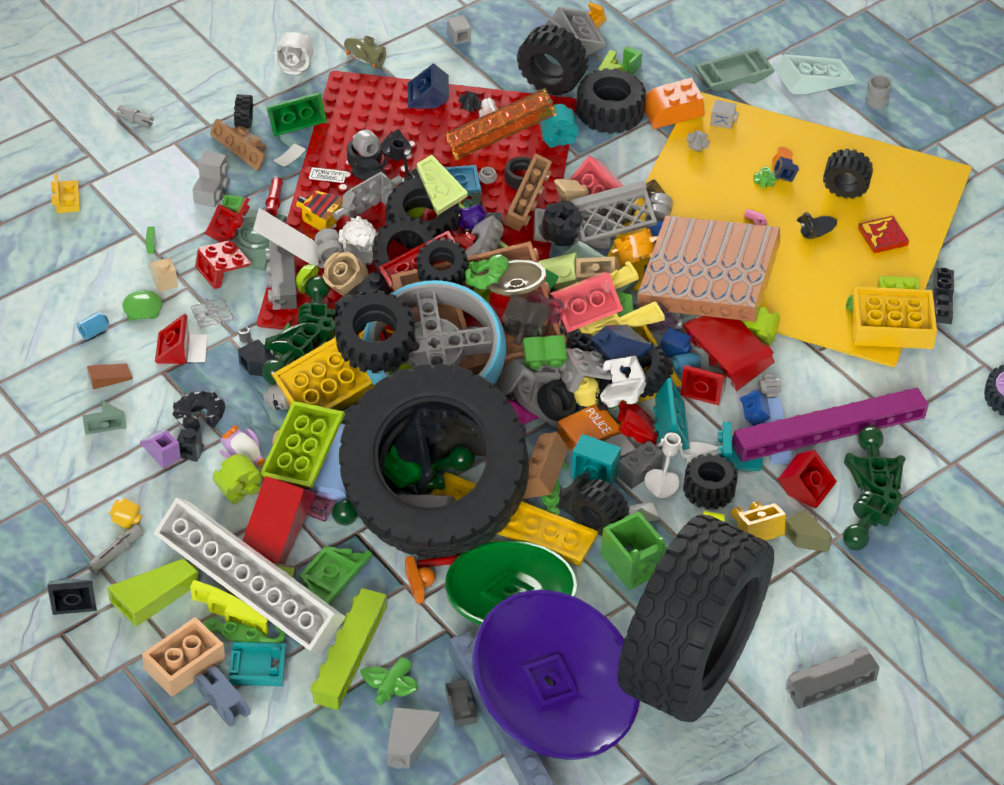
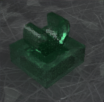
[463,192,483,208]

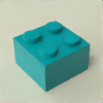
[570,434,621,486]

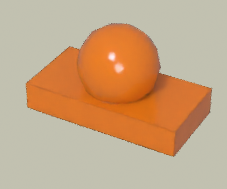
[405,556,436,604]

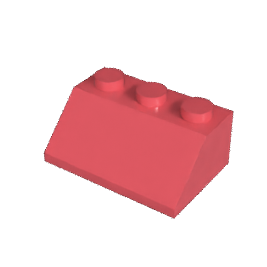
[569,156,624,216]
[549,272,623,333]

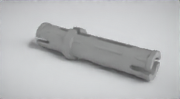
[87,524,144,575]

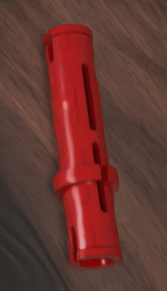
[265,177,283,217]

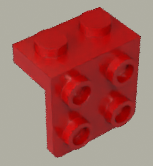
[204,197,250,243]

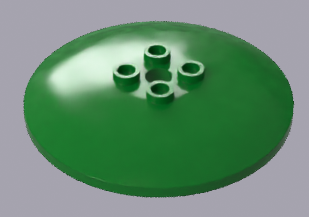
[445,541,577,625]

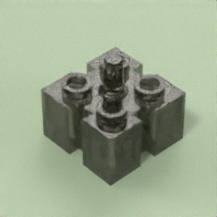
[503,294,551,346]

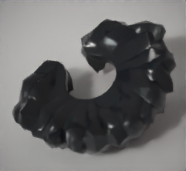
[172,391,226,432]

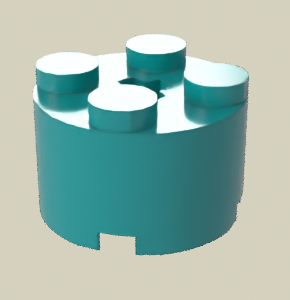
[538,104,579,148]

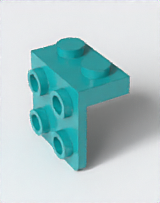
[717,422,763,471]

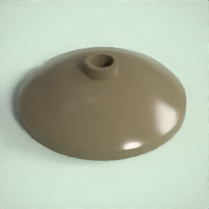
[487,260,546,297]

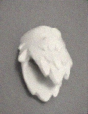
[338,216,378,266]

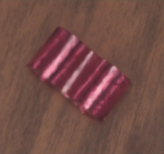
[526,292,564,324]

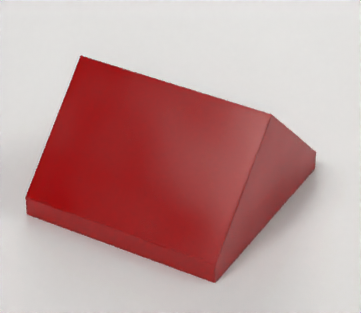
[155,313,189,364]

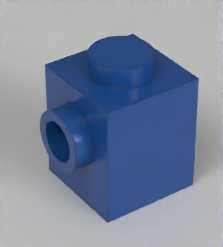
[660,328,692,359]

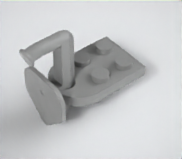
[497,359,562,428]

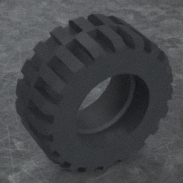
[517,25,588,95]
[576,68,646,134]
[386,177,459,249]
[335,291,415,374]

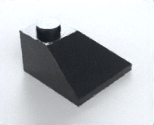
[47,579,97,615]

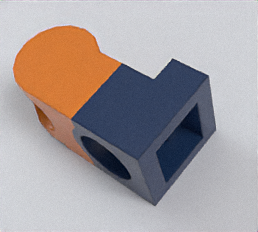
[772,147,799,182]

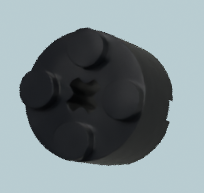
[540,201,582,246]

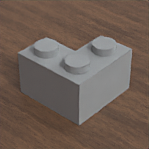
[192,150,230,207]

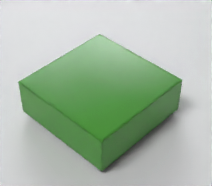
[222,195,244,213]
[145,226,156,254]

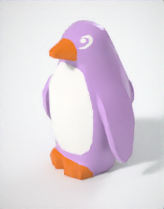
[220,425,266,472]

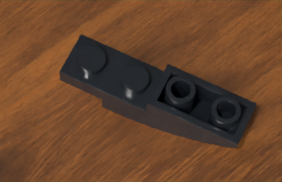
[932,267,954,324]

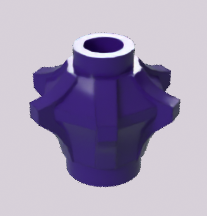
[458,204,487,231]

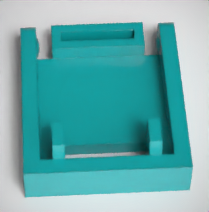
[229,642,286,687]

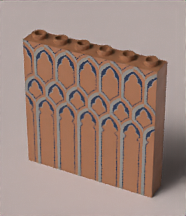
[637,216,780,322]

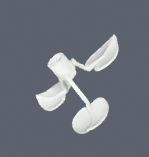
[626,433,718,498]

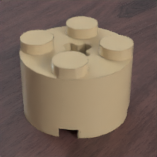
[323,251,369,296]

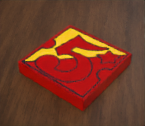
[858,216,909,253]

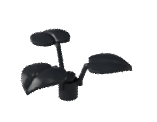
[351,129,421,181]

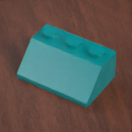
[653,378,690,452]

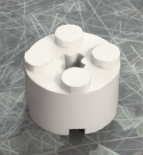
[274,33,314,75]

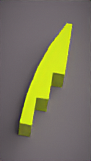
[190,580,268,636]

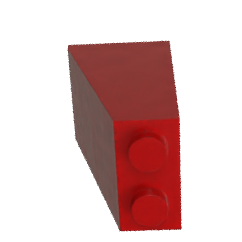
[242,476,317,564]

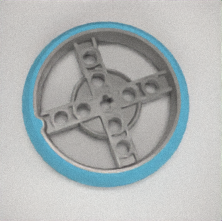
[362,280,506,385]

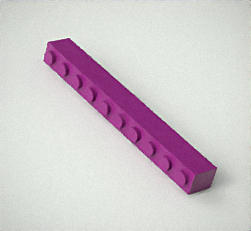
[732,388,929,462]

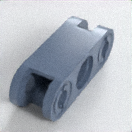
[193,665,251,726]

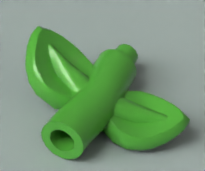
[360,657,419,705]

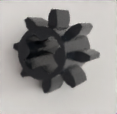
[458,91,482,113]
[570,333,595,352]

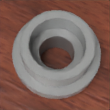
[478,167,497,184]

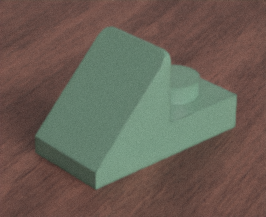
[82,401,127,435]

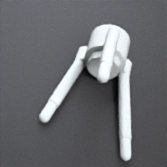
[478,98,507,138]

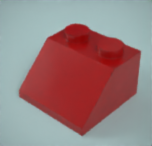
[680,365,727,406]
[777,450,837,509]

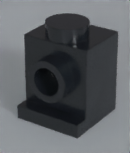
[177,428,204,462]

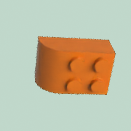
[644,78,705,129]

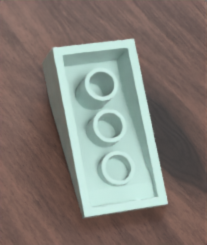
[775,54,856,94]

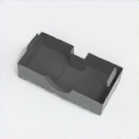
[445,678,477,727]

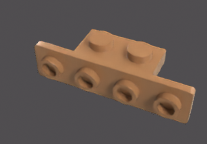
[210,119,266,171]

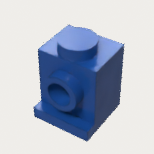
[740,389,771,426]

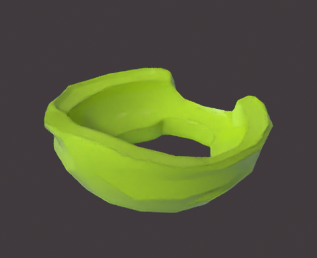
[295,264,318,294]

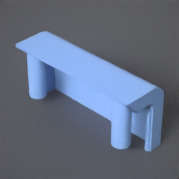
[307,424,349,501]

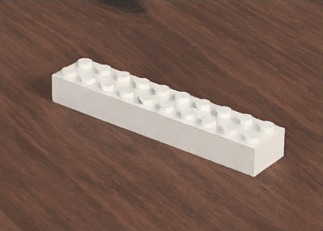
[153,497,345,654]

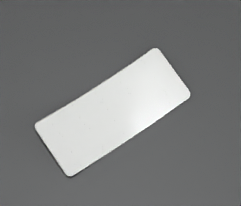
[273,144,306,167]

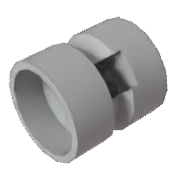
[865,75,892,109]
[645,193,673,222]
[314,228,344,264]

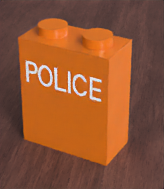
[557,403,621,452]

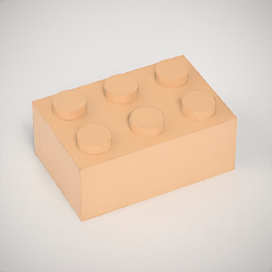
[142,617,225,697]

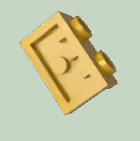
[51,174,80,213]

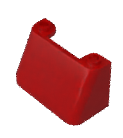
[683,316,775,391]

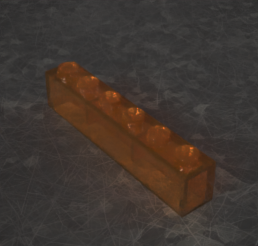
[444,88,557,160]

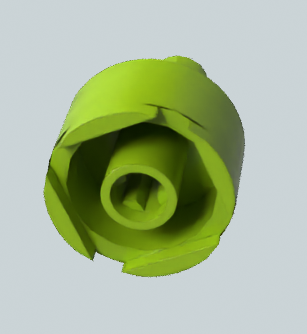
[740,307,780,346]
[212,454,262,504]

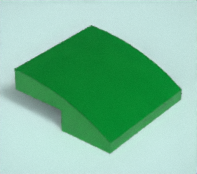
[384,445,434,488]

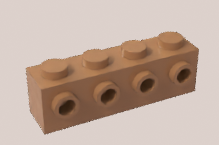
[503,153,552,231]

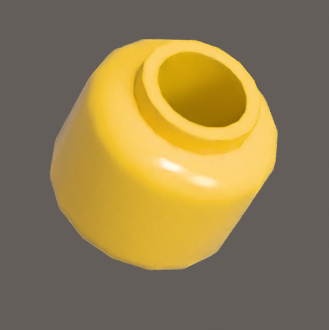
[109,498,143,530]

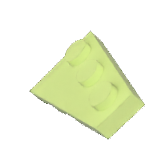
[417,155,468,215]

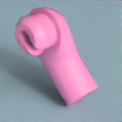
[744,209,767,226]

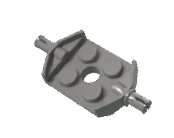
[333,172,403,220]

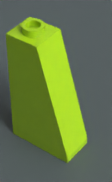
[107,558,199,627]

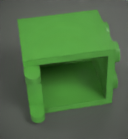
[601,511,668,590]

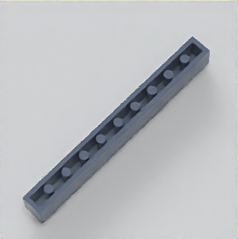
[449,632,554,785]

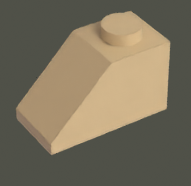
[554,179,589,203]
[148,258,178,292]

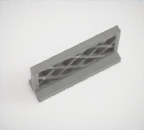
[571,181,657,244]

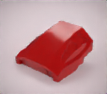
[617,400,657,446]

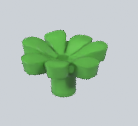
[753,167,778,188]

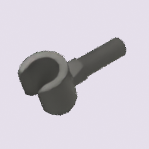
[238,327,253,343]

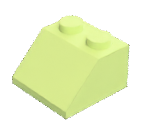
[538,252,580,289]

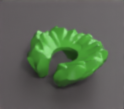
[465,254,509,290]

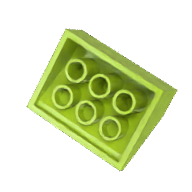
[260,401,345,489]

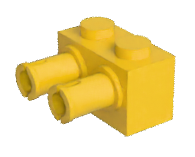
[731,501,786,541]

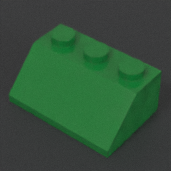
[266,92,327,137]

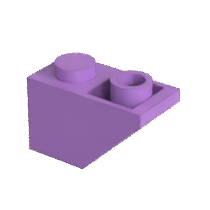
[140,430,181,469]

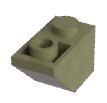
[785,509,832,552]

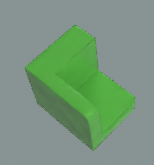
[618,45,642,75]

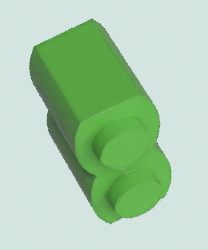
[522,335,567,370]

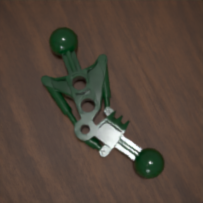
[262,276,336,384]
[843,426,906,551]
[332,446,475,526]

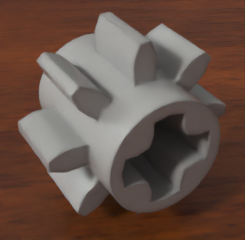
[686,130,710,152]
[758,373,781,398]

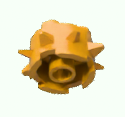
[611,229,658,266]

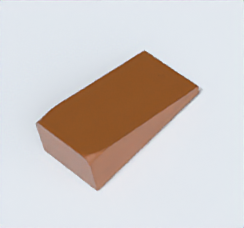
[87,363,133,390]

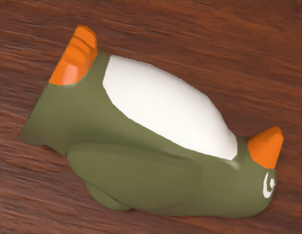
[344,36,386,69]

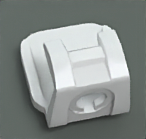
[600,356,646,407]

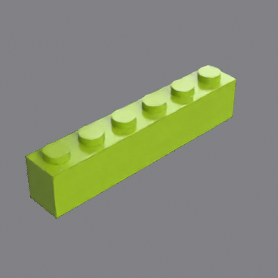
[310,588,387,711]

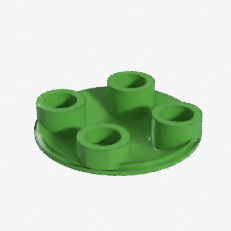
[122,290,162,321]

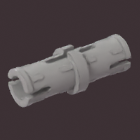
[116,105,154,128]

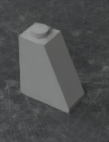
[387,707,439,769]

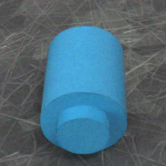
[77,312,109,340]

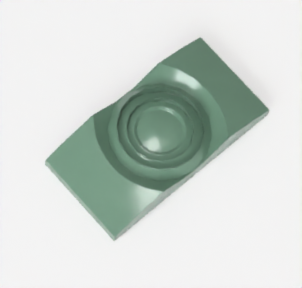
[695,48,774,91]
[233,209,287,271]

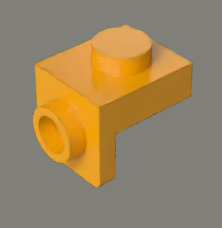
[588,2,607,29]

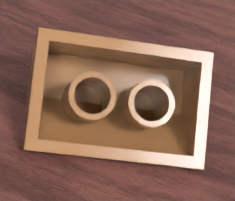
[521,432,569,499]

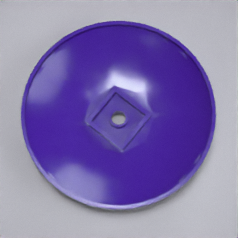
[472,590,640,760]

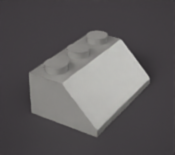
[552,7,606,55]

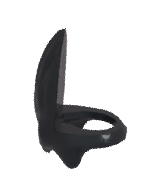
[797,212,837,239]

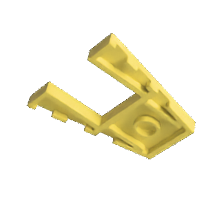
[578,261,665,337]

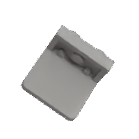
[558,348,613,392]

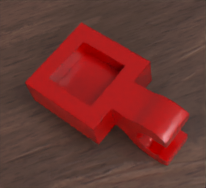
[489,293,511,329]

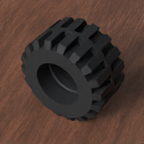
[823,149,873,199]
[416,238,468,285]
[623,342,673,398]
[683,453,738,510]
[572,479,630,536]

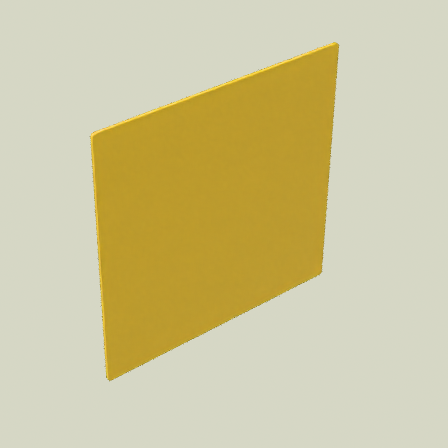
[607,92,972,367]

